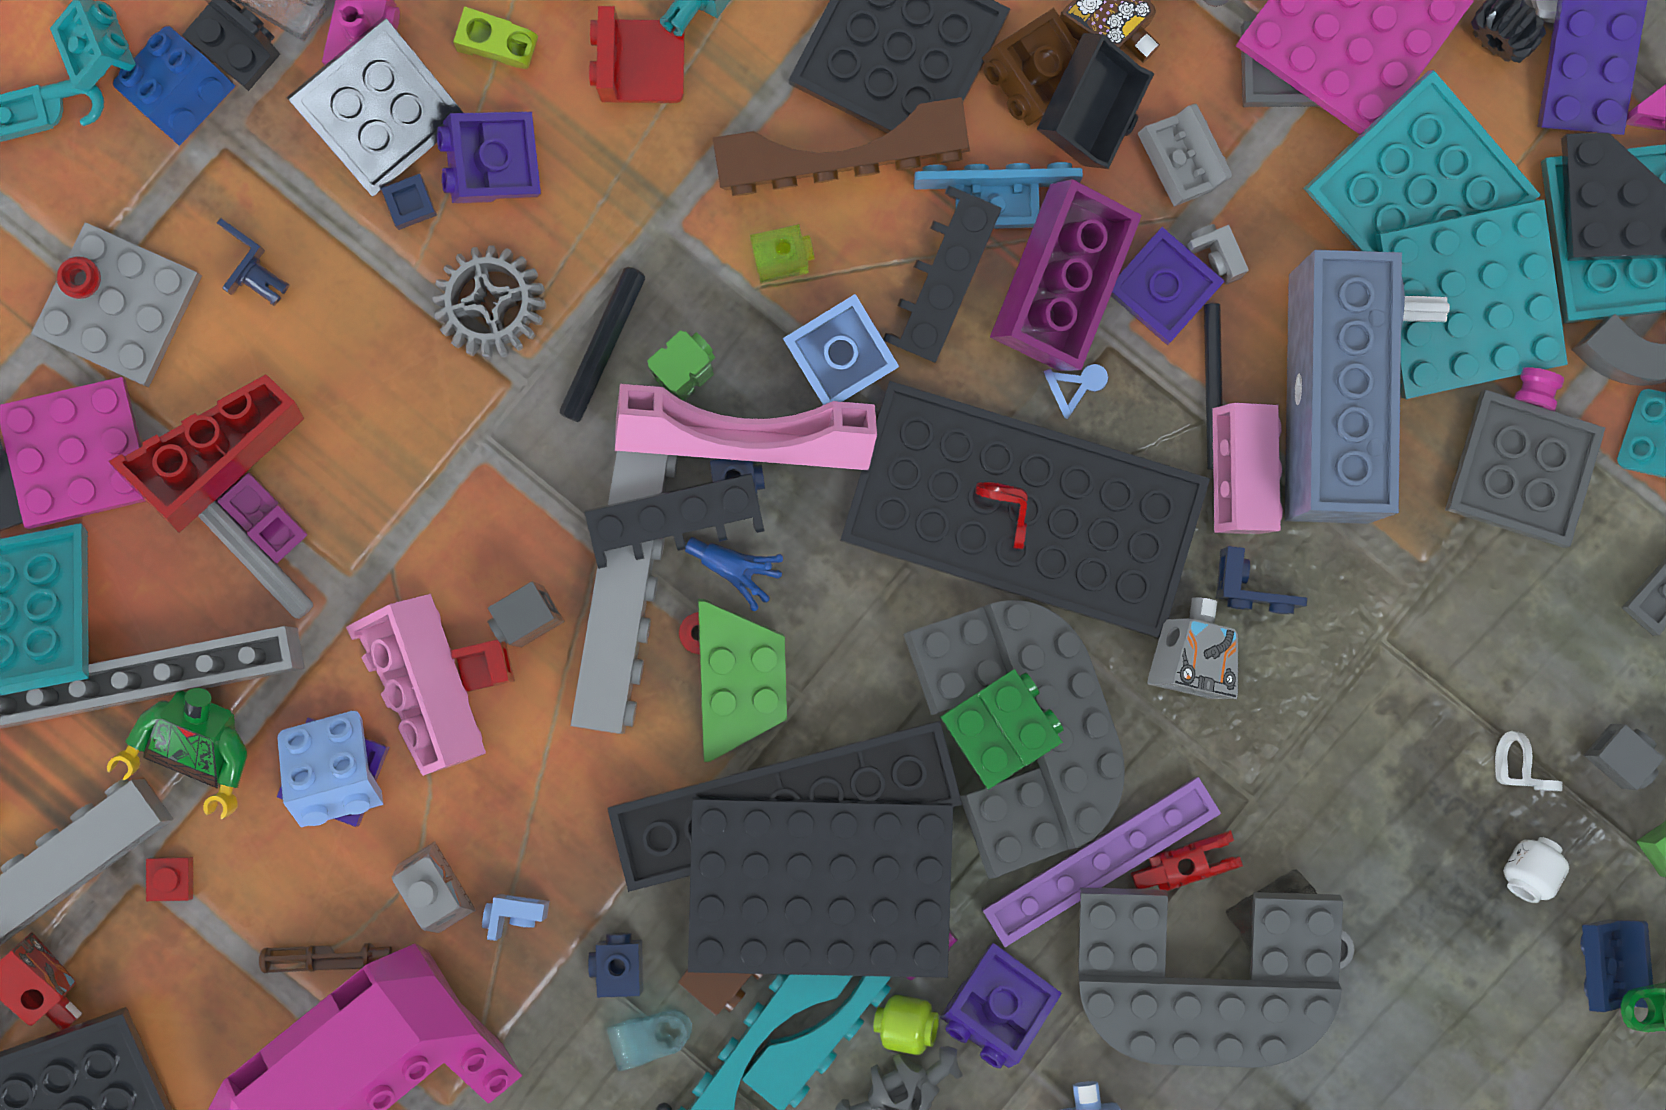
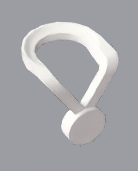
[1495,731,1562,791]

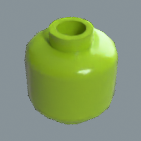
[874,995,939,1055]

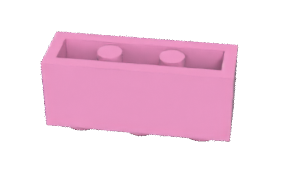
[1212,403,1283,534]

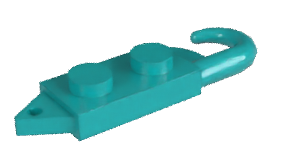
[0,79,104,142]

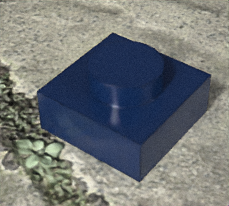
[381,174,437,230]

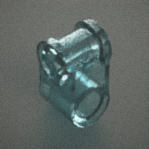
[606,1009,692,1071]

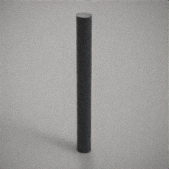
[1204,303,1223,470]

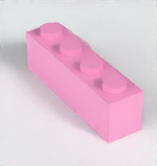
[346,594,486,776]

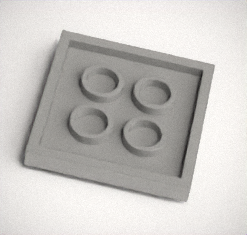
[31,222,202,387]

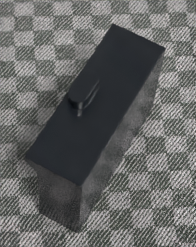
[1037,33,1154,169]

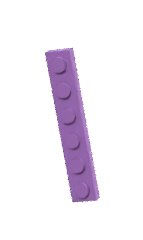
[982,777,1221,947]

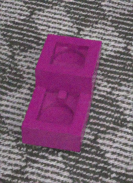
[217,472,308,564]

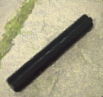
[560,267,645,422]

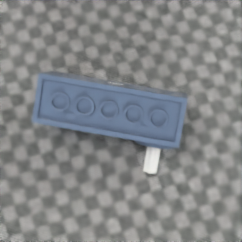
[1285,250,1450,524]

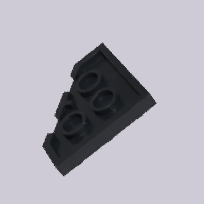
[1561,133,1666,261]

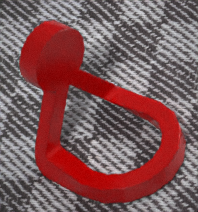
[975,482,1028,549]

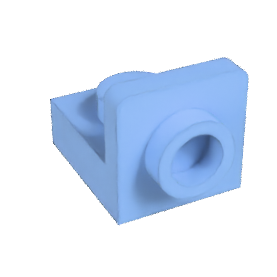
[482,894,550,941]

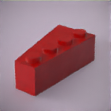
[108,374,304,533]

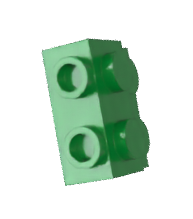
[940,669,1064,790]

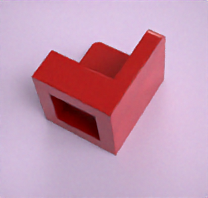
[450,639,515,692]

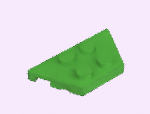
[698,599,787,762]

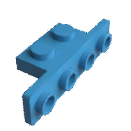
[914,162,1083,229]

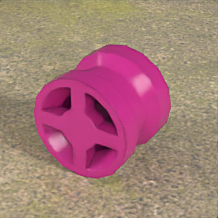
[1514,367,1564,412]

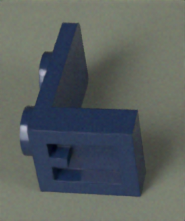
[1216,546,1308,615]

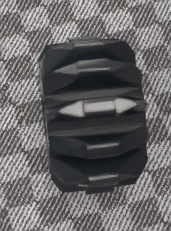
[1471,0,1546,63]

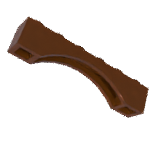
[713,97,970,196]

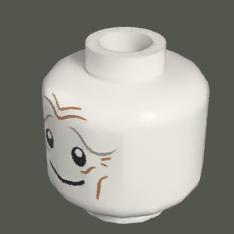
[1503,837,1569,903]

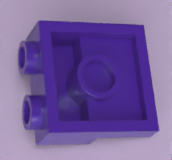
[437,112,541,203]
[940,943,1062,1069]

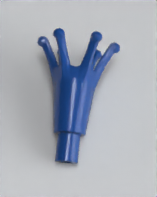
[685,537,783,611]

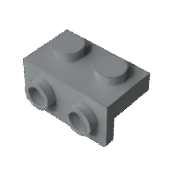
[1137,103,1232,206]

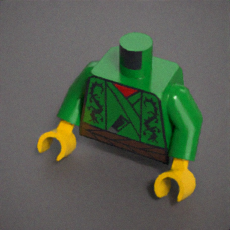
[107,688,247,819]

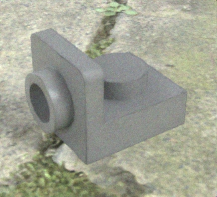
[1186,224,1249,285]

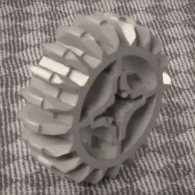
[432,245,547,359]

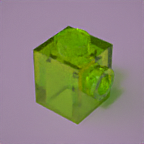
[750,224,815,284]

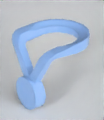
[1043,364,1108,419]

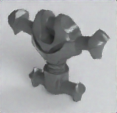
[835,1046,963,1110]

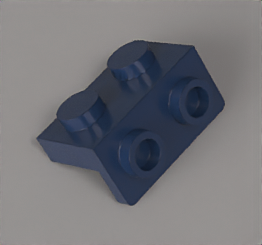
[1580,919,1653,1012]

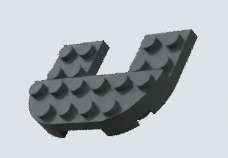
[903,600,1125,879]
[1078,887,1343,1068]

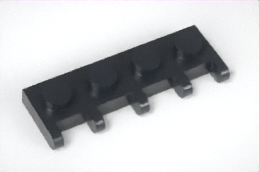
[883,186,1002,363]
[584,473,765,569]

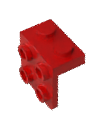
[589,6,685,103]

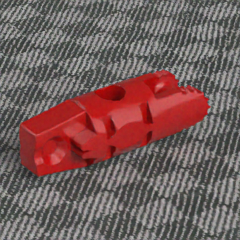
[1131,830,1243,891]

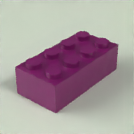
[990,179,1142,371]

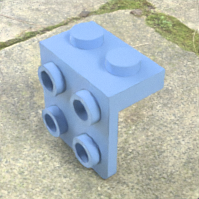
[277,711,383,827]

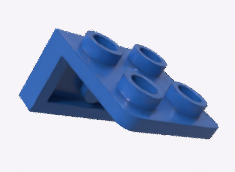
[113,26,235,146]

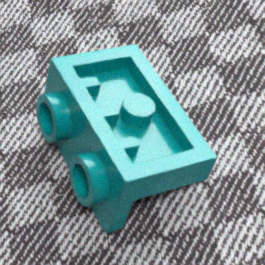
[50,0,136,93]

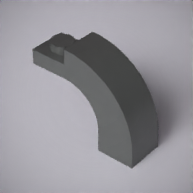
[1571,314,1666,386]

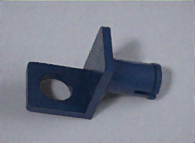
[217,218,290,306]

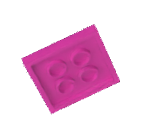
[0,377,146,529]

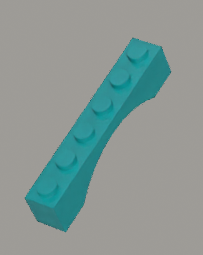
[678,974,853,1110]
[742,976,891,1110]

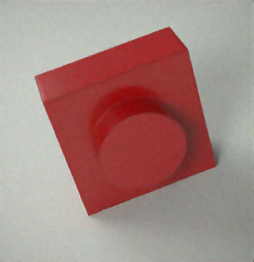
[146,857,193,902]

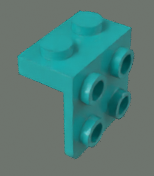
[1617,389,1666,478]

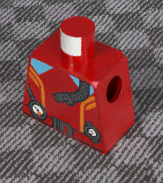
[0,932,82,1030]

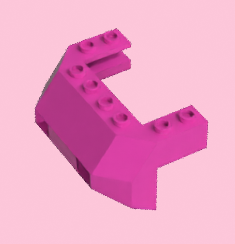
[208,944,522,1110]

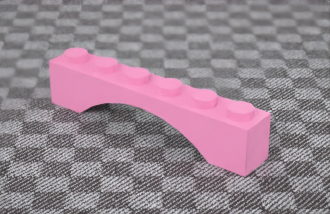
[615,384,877,470]

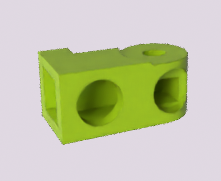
[453,6,538,69]

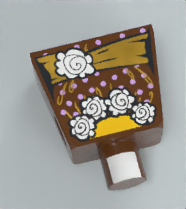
[1060,0,1160,63]

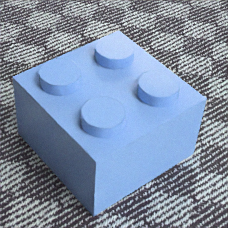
[783,294,900,405]

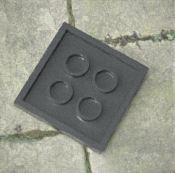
[1445,390,1606,548]

